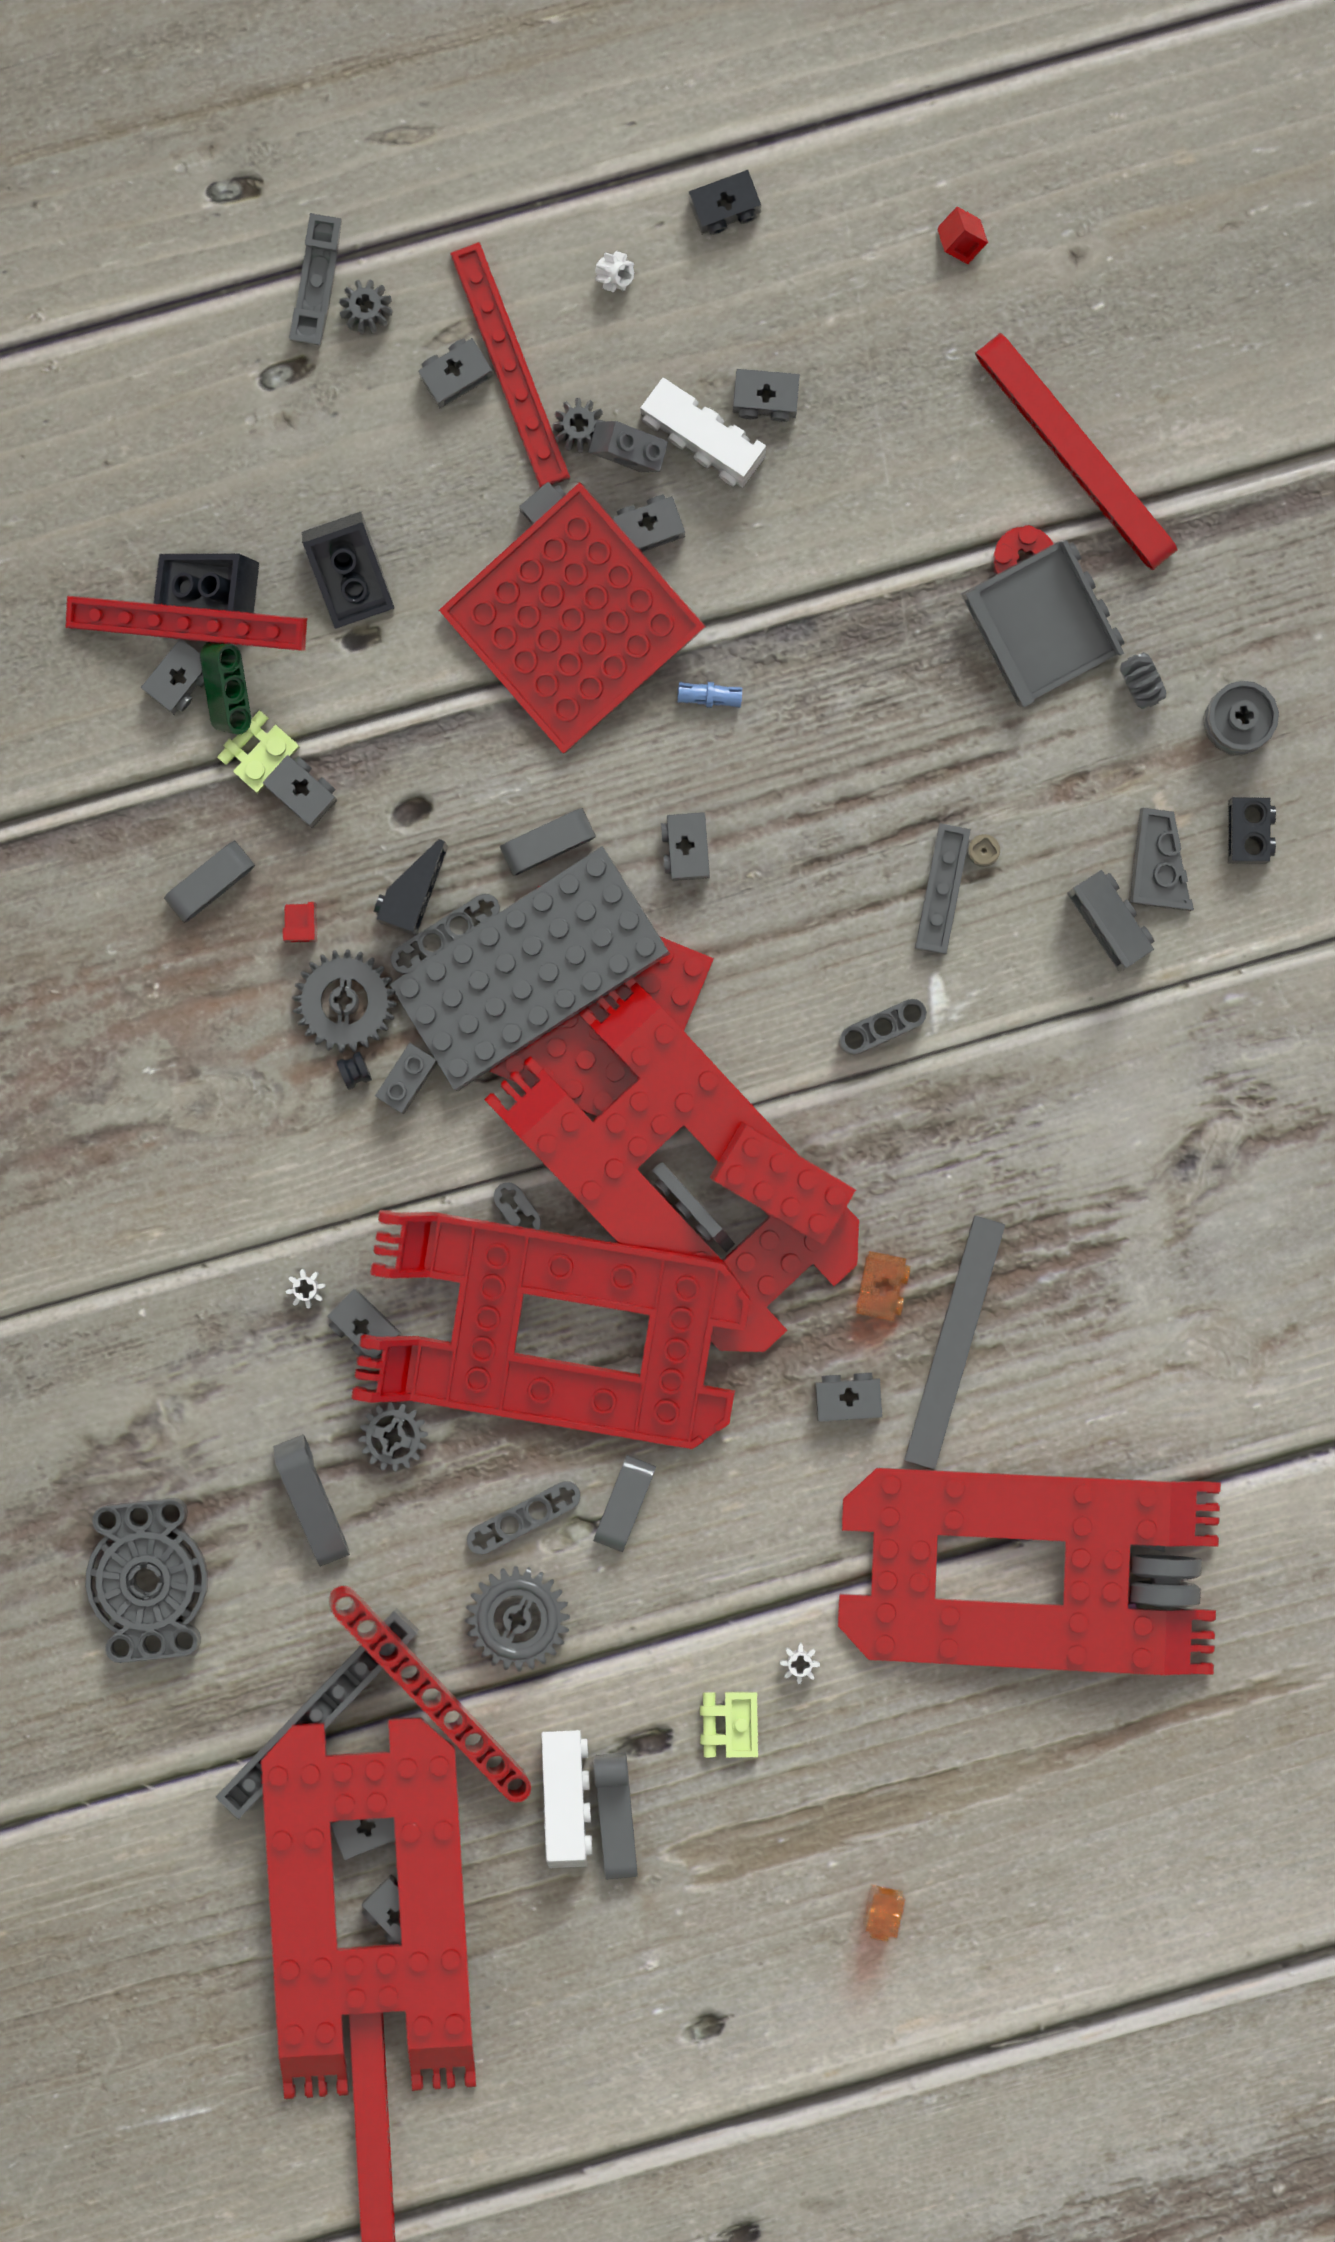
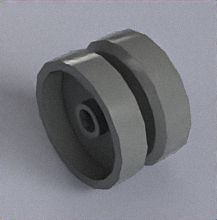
[1204,681,1279,755]
[1130,1555,1202,1607]

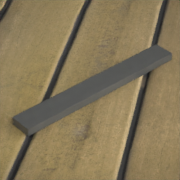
[904,1216,1006,1469]

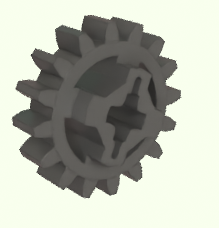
[358,1402,428,1472]

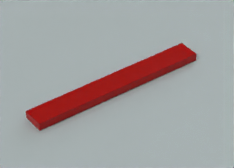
[450,242,570,488]
[65,596,307,651]

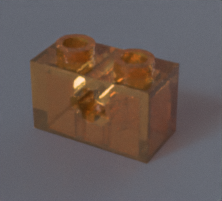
[855,1251,911,1321]
[863,1884,905,1941]

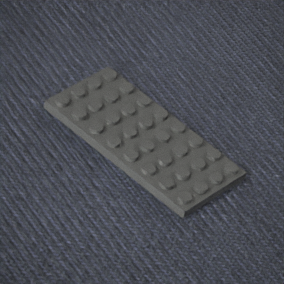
[390,846,670,1091]

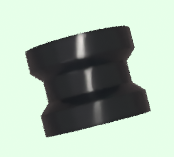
[336,1051,372,1090]

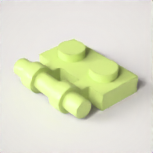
[217,710,300,794]
[700,1692,758,1758]

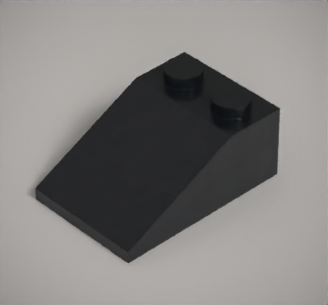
[302,511,395,629]
[154,553,259,613]
[374,839,448,936]

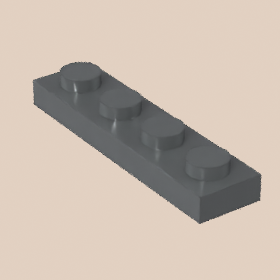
[915,823,971,955]

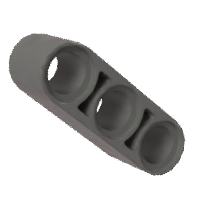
[500,808,596,876]
[164,841,255,923]
[839,999,927,1055]
[593,1455,657,1553]

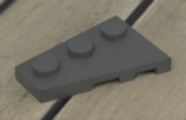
[1130,808,1194,911]
[652,1162,735,1252]

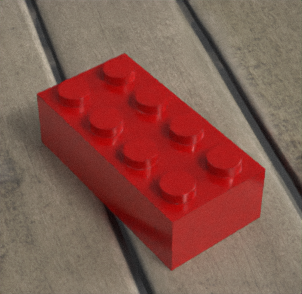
[710,1122,856,1245]

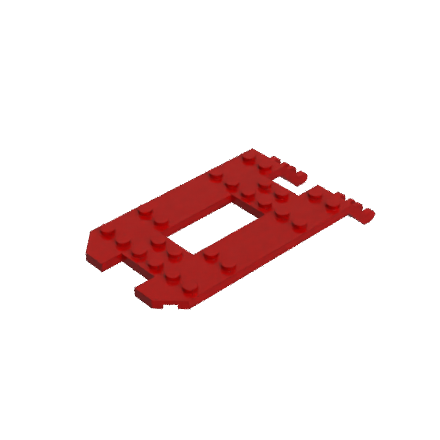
[484,978,859,1352]
[351,1210,750,1449]
[838,1468,1221,1675]
[261,1717,476,2099]

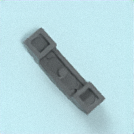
[289,213,342,345]

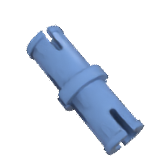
[677,682,742,708]

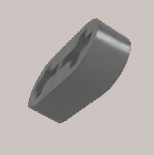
[494,1182,541,1230]

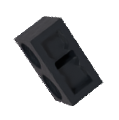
[1228,797,1276,864]

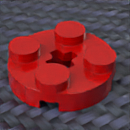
[993,525,1053,575]

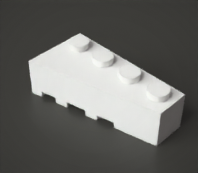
[640,378,766,488]
[542,1730,592,1868]

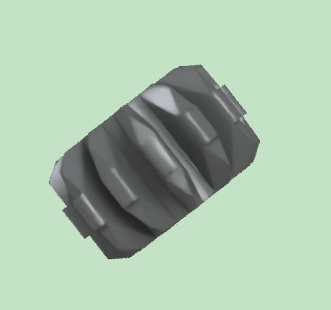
[339,279,393,334]
[552,398,605,453]
[1120,652,1166,709]

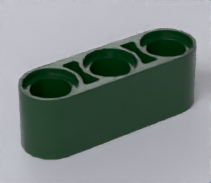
[200,642,251,735]

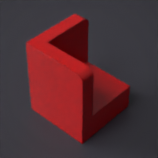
[937,206,988,264]
[283,902,317,943]

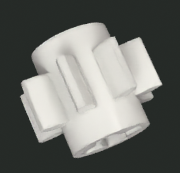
[596,251,634,292]
[286,1269,326,1308]
[780,1643,820,1684]

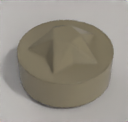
[968,834,1000,867]

